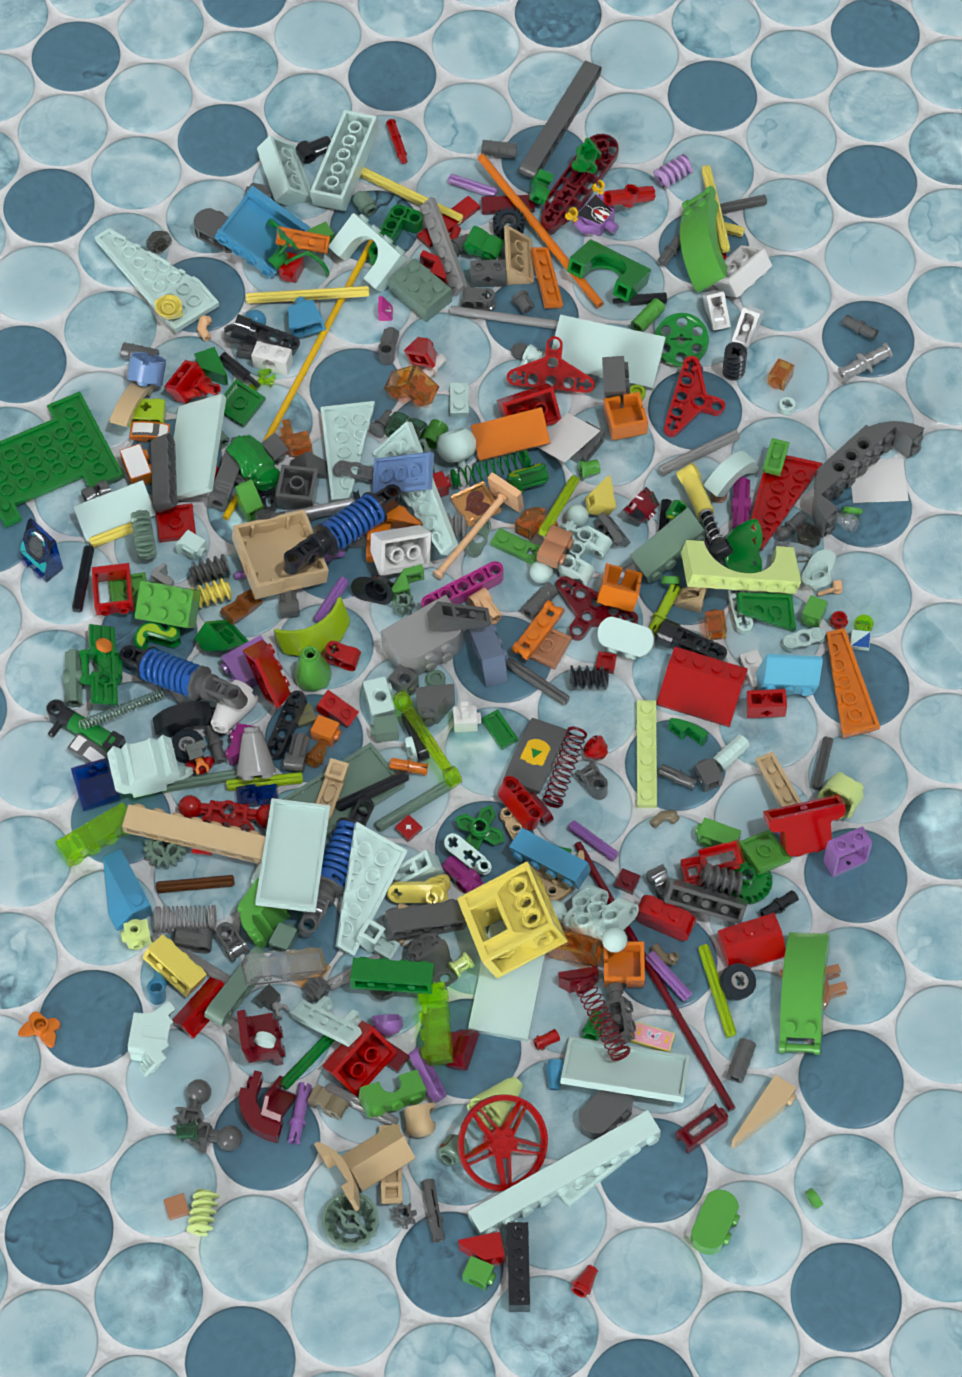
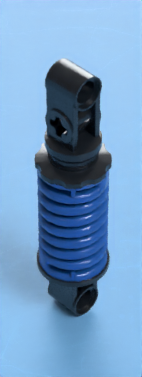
[283,484,401,575]

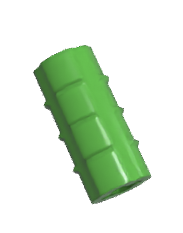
[631,298,665,332]

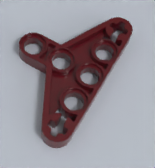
[557,576,638,641]

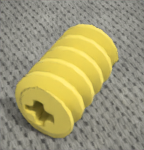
[190,577,232,609]

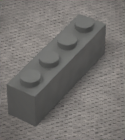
[382,899,467,941]

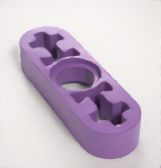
[409,1047,446,1103]

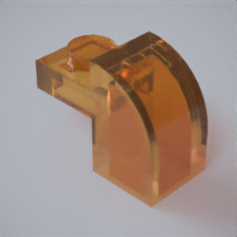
[279,419,313,458]
[515,507,558,541]

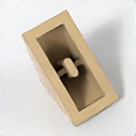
[673,587,708,613]

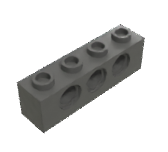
[662,877,747,924]

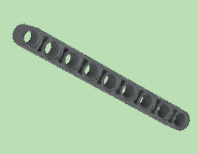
[519,60,602,179]

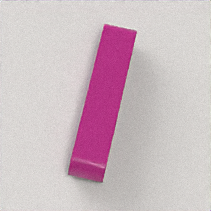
[421,561,504,608]

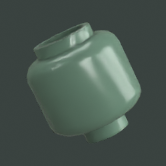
[439,1134,469,1165]

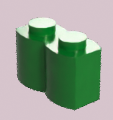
[462,226,505,260]

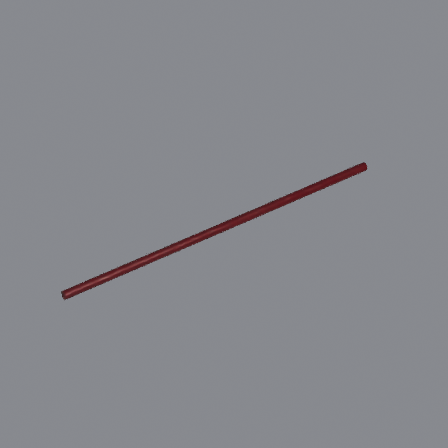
[574,841,736,1112]

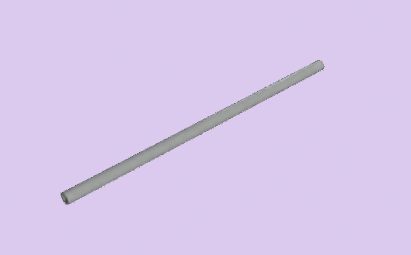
[450,305,699,350]

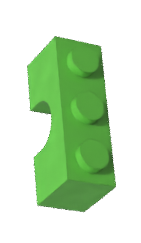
[359,1070,426,1118]

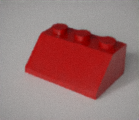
[497,383,562,426]
[242,640,291,708]
[717,913,786,968]
[322,1020,397,1097]

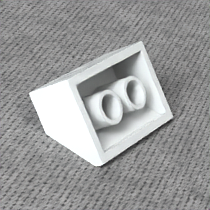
[713,245,772,297]
[370,525,431,576]

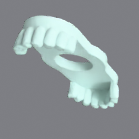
[782,627,826,652]

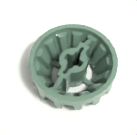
[322,1192,379,1250]

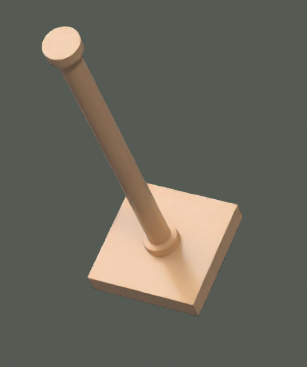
[433,472,524,580]

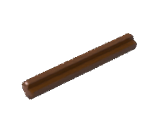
[156,875,235,893]

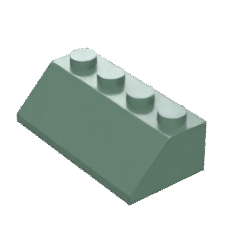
[630,508,707,584]

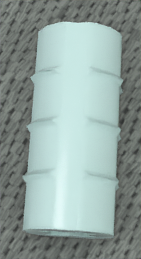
[713,734,750,772]

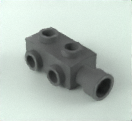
[602,982,636,1045]

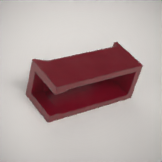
[675,1103,728,1154]

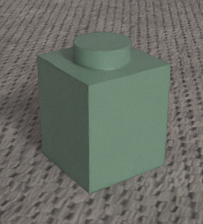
[370,714,399,743]
[269,922,298,957]

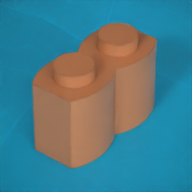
[536,524,574,569]

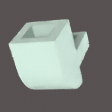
[357,918,400,960]

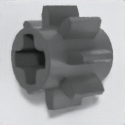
[304,976,329,1002]
[391,1203,417,1229]

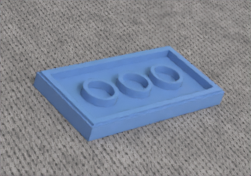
[372,452,434,494]

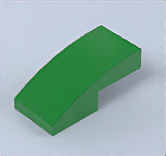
[668,718,708,747]

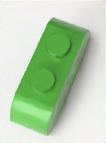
[690,1190,740,1255]

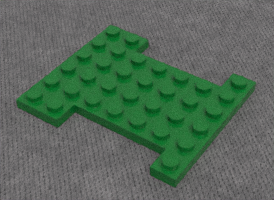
[0,391,124,528]

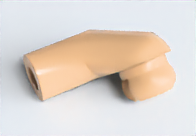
[197,315,212,341]

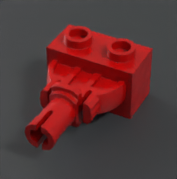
[164,360,221,404]

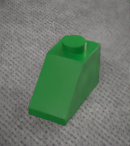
[193,347,228,386]

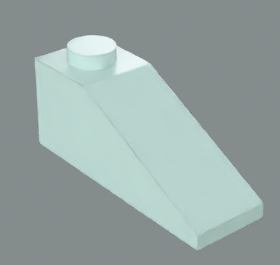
[386,850,444,895]

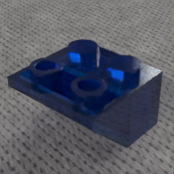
[71,757,121,812]

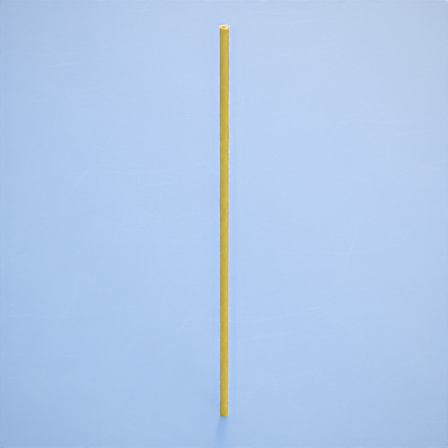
[222,240,373,521]

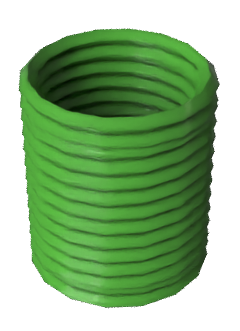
[421,419,449,449]

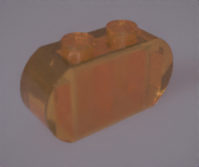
[545,931,604,967]

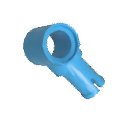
[147,970,167,1005]

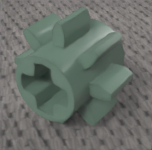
[392,592,416,617]

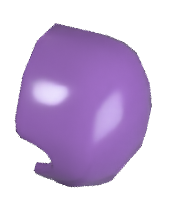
[372,1014,403,1037]

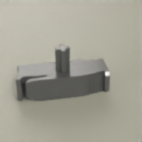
[208,437,255,511]

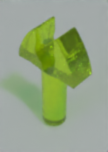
[249,369,276,390]

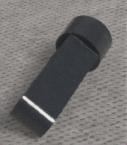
[230,314,300,356]
[655,618,727,661]

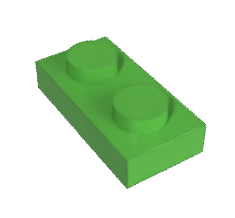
[762,438,790,476]

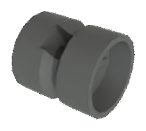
[81,479,112,501]

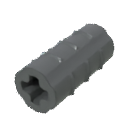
[481,140,517,159]
[120,342,160,361]
[521,582,558,619]
[726,1038,756,1083]

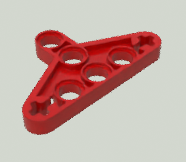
[507,336,595,393]
[663,356,725,437]

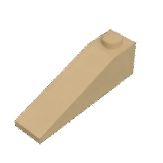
[731,1075,797,1149]

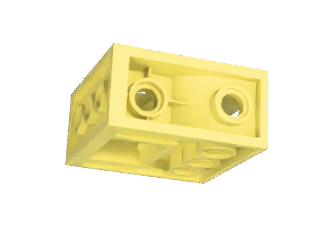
[457,861,568,978]

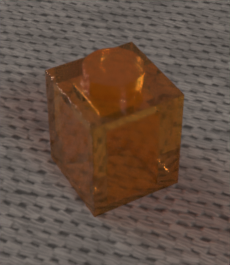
[767,358,795,391]
[704,609,727,640]

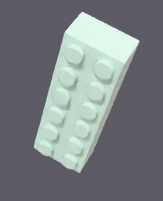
[310,110,379,211]

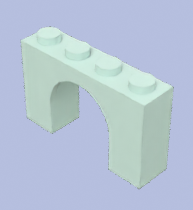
[329,213,409,292]

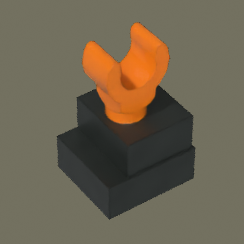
[185,740,209,776]

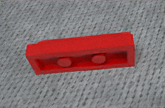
[172,977,225,1039]

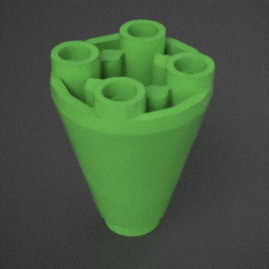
[294,646,332,691]

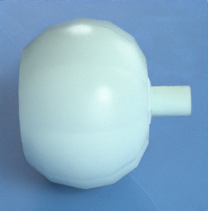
[437,428,476,470]

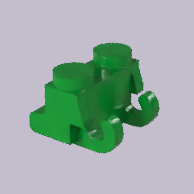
[572,138,602,173]

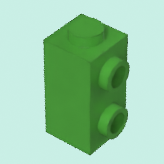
[695,817,741,855]

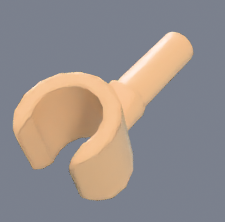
[817,580,843,597]

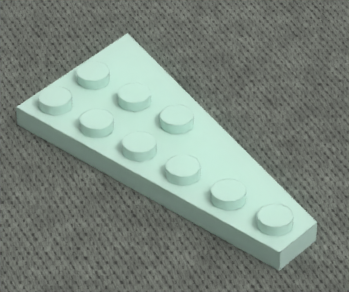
[335,822,408,956]

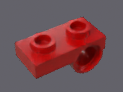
[316,690,359,728]

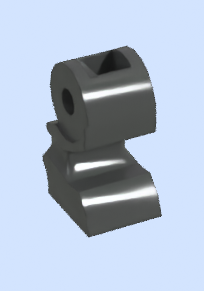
[646,864,668,901]

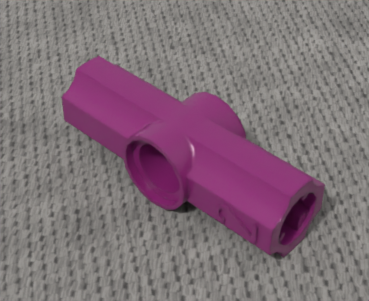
[731,477,751,530]
[442,855,484,894]

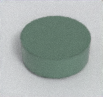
[427,670,446,686]

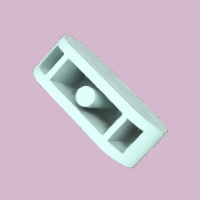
[598,617,655,660]

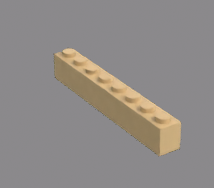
[122,804,266,864]

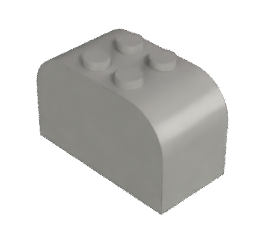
[381,595,464,676]

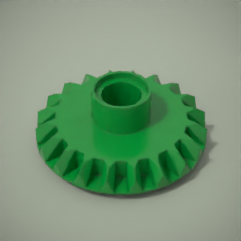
[724,856,772,904]

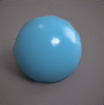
[245,309,266,325]

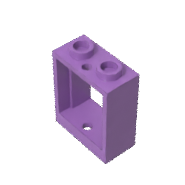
[823,826,872,878]

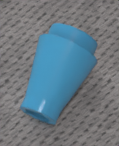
[546,1059,564,1090]

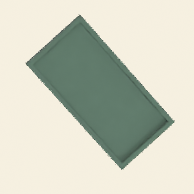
[282,742,405,838]

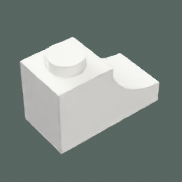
[702,290,731,331]

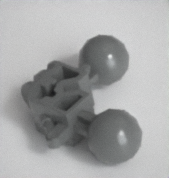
[171,1079,243,1154]

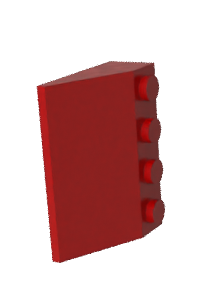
[656,647,748,728]

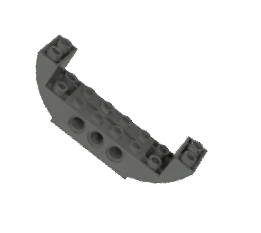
[812,421,924,538]

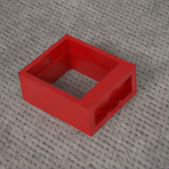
[91,563,135,616]

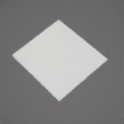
[538,413,600,463]
[851,458,909,503]

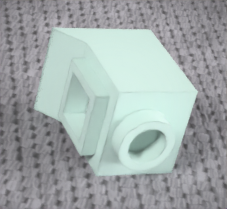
[175,530,208,561]

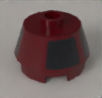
[623,487,660,523]

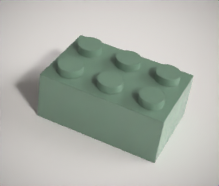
[389,258,452,322]

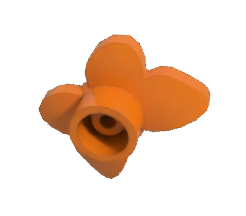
[18,1012,60,1048]

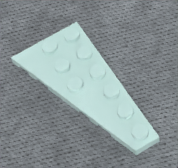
[320,401,375,502]

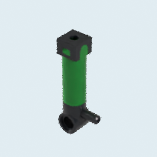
[46,699,126,753]

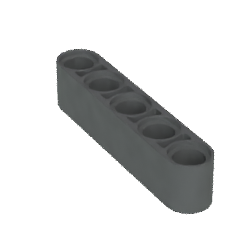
[151,433,178,513]

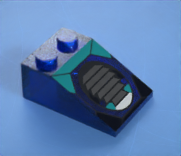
[19,518,64,583]

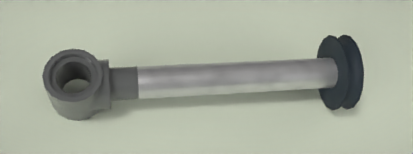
[255,490,360,520]

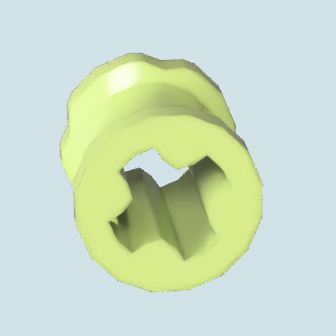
[448,952,474,978]

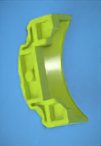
[273,597,351,657]

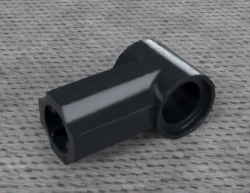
[296,136,331,164]

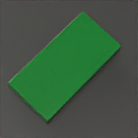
[481,709,518,750]

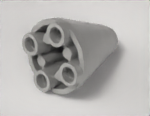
[237,726,276,780]

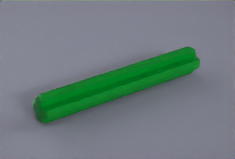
[282,1035,335,1090]

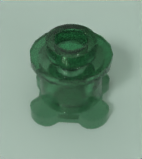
[176,1119,199,1143]

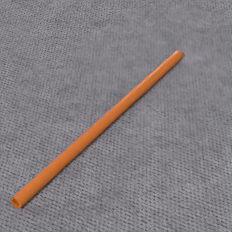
[477,154,604,308]

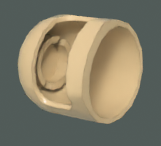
[404,1103,436,1138]

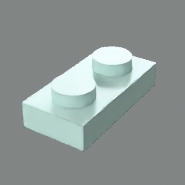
[450,383,469,417]

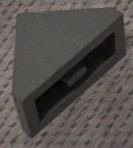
[290,451,327,479]

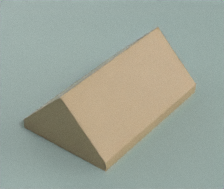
[504,225,534,285]
[341,1123,416,1192]

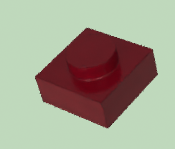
[614,868,641,895]

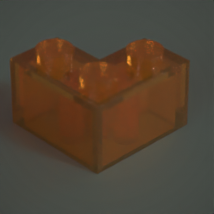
[384,365,439,407]

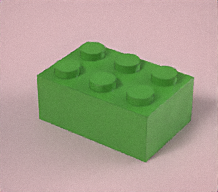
[135,581,201,628]

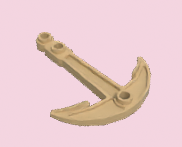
[500,807,585,905]

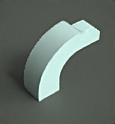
[703,451,759,497]

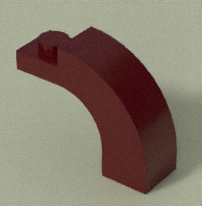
[239,1070,284,1144]

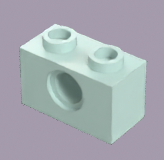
[363,676,398,721]

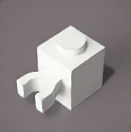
[453,702,481,733]

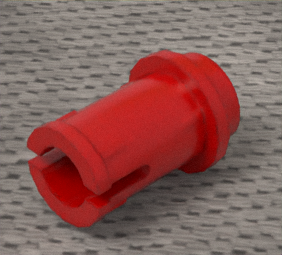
[533,1029,560,1051]

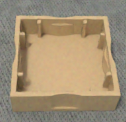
[232,509,329,599]

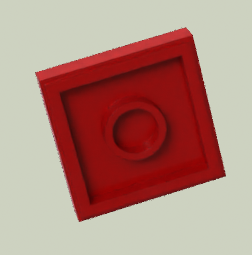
[156,503,196,543]

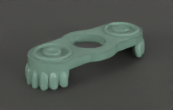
[466,517,491,558]

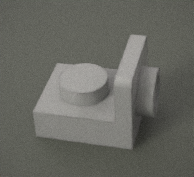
[152,563,174,585]

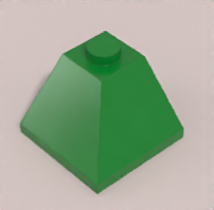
[194,620,248,651]

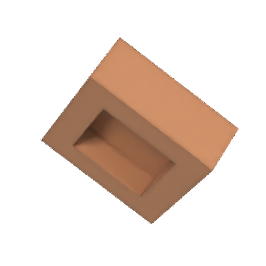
[163,1193,190,1221]

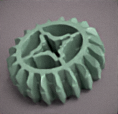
[131,510,157,560]

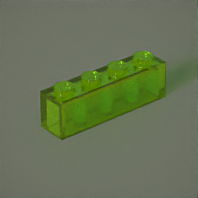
[55,802,130,868]
[418,982,453,1066]

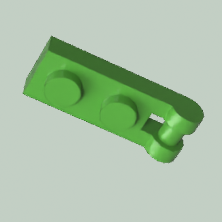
[491,528,541,565]

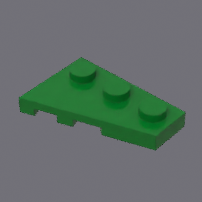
[736,592,796,632]

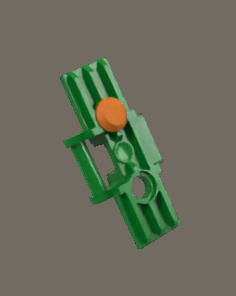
[79,624,123,706]

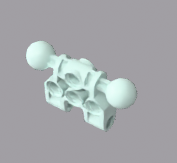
[530,504,613,586]
[551,884,639,953]

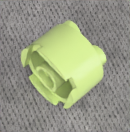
[818,772,864,820]

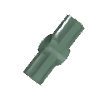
[63,649,84,707]

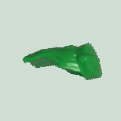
[226,434,280,491]

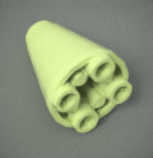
[467,1077,523,1129]

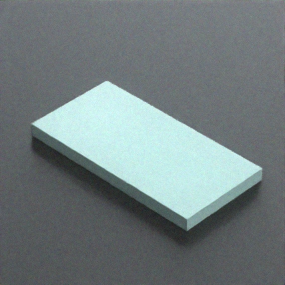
[548,315,666,390]
[173,394,226,501]
[255,798,330,912]
[468,920,546,1042]
[560,1036,690,1103]

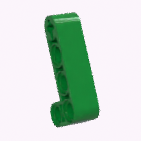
[369,204,423,266]

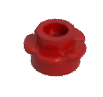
[829,611,848,629]

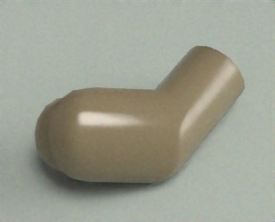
[649,810,680,829]
[650,944,679,966]

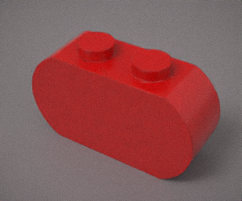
[635,895,697,941]

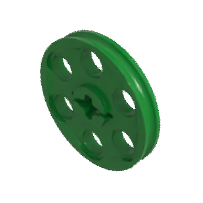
[655,313,709,367]

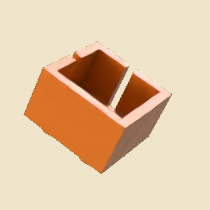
[603,392,648,441]
[597,563,642,612]
[604,942,645,988]

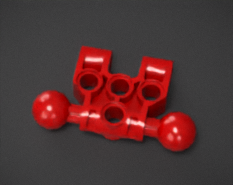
[178,795,271,859]

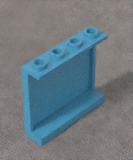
[214,185,310,279]

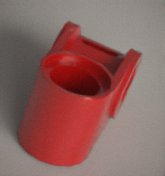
[322,641,361,671]

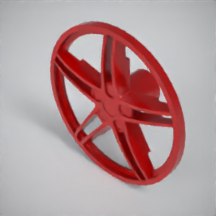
[458,1094,548,1191]

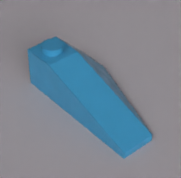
[103,849,153,931]

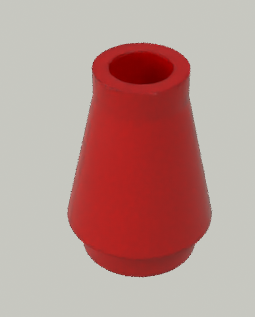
[571,1265,598,1298]

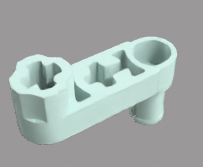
[444,833,492,876]

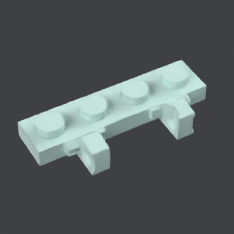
[290,995,362,1047]

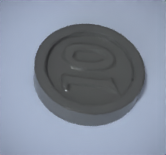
[511,343,528,360]

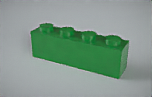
[350,957,435,994]

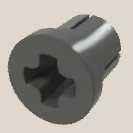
[512,290,535,314]

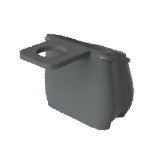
[407,933,458,989]

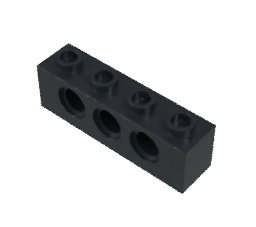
[507,1222,530,1312]

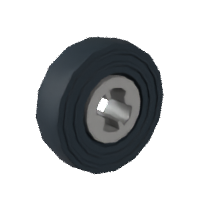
[171,729,204,763]
[720,963,756,1000]

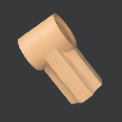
[467,588,502,625]

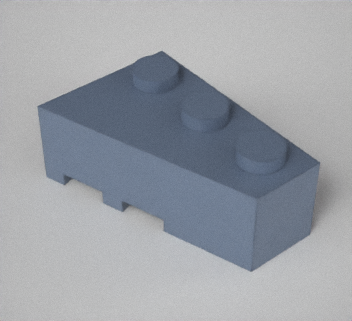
[468,621,508,688]

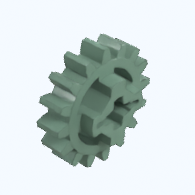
[144,838,187,869]

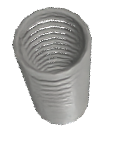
[154,905,217,931]

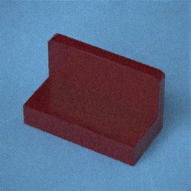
[261,1076,296,1122]

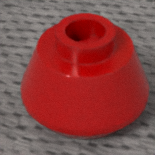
[583,735,608,760]

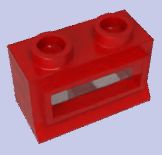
[698,839,745,870]

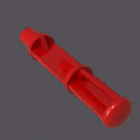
[386,119,408,164]

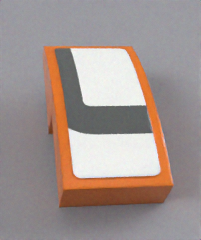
[129,421,170,443]

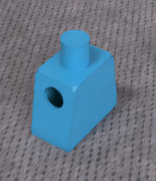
[288,297,326,338]

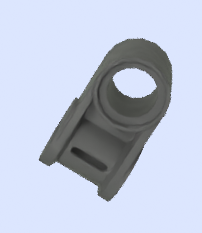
[461,287,496,311]
[575,761,608,800]
[217,922,250,962]

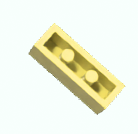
[142,934,207,998]

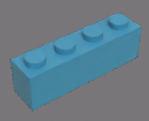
[509,828,591,890]

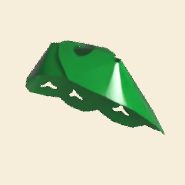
[722,519,762,573]

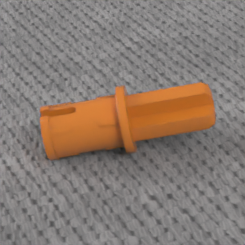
[389,758,429,776]

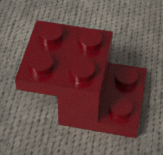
[237,1010,286,1066]

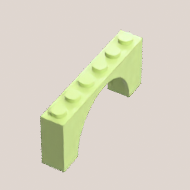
[681,540,801,594]

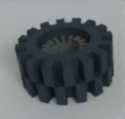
[493,207,525,240]

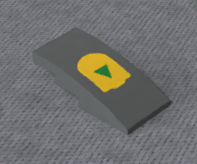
[503,717,567,794]

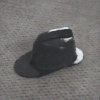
[351,575,394,605]

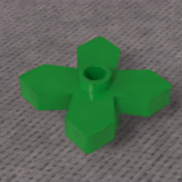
[455,805,504,855]

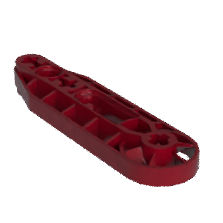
[541,134,619,235]

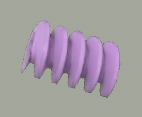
[653,154,693,188]

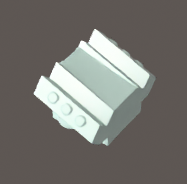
[107,735,180,798]
[128,1001,175,1078]

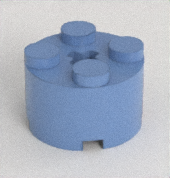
[127,352,166,387]

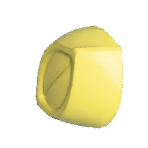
[155,294,183,320]

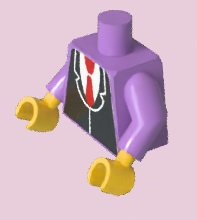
[565,180,619,236]

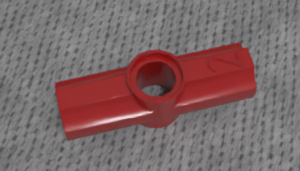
[603,184,656,208]

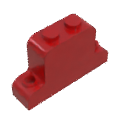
[763,794,845,857]

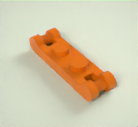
[511,600,565,660]

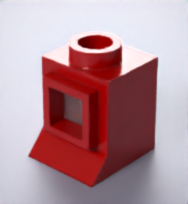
[680,856,705,887]

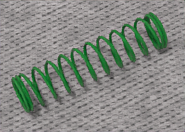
[450,449,531,488]

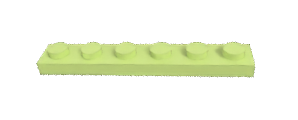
[637,700,657,808]

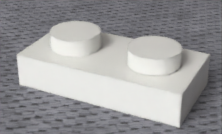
[739,650,762,690]

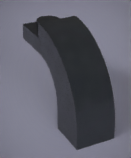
[152,701,216,738]

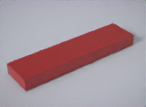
[417,195,480,248]

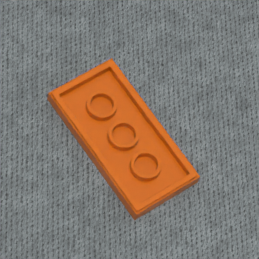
[471,407,551,461]

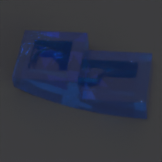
[236,784,279,807]

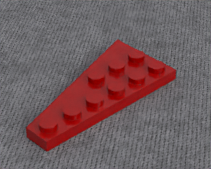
[751,455,823,551]

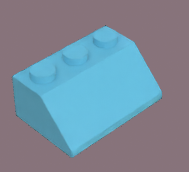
[756,654,823,696]

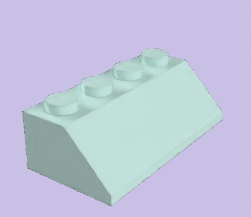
[257,135,312,206]

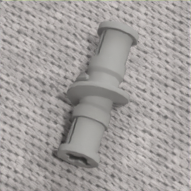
[838,343,893,382]

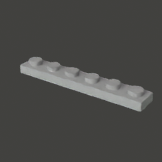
[419,197,468,296]

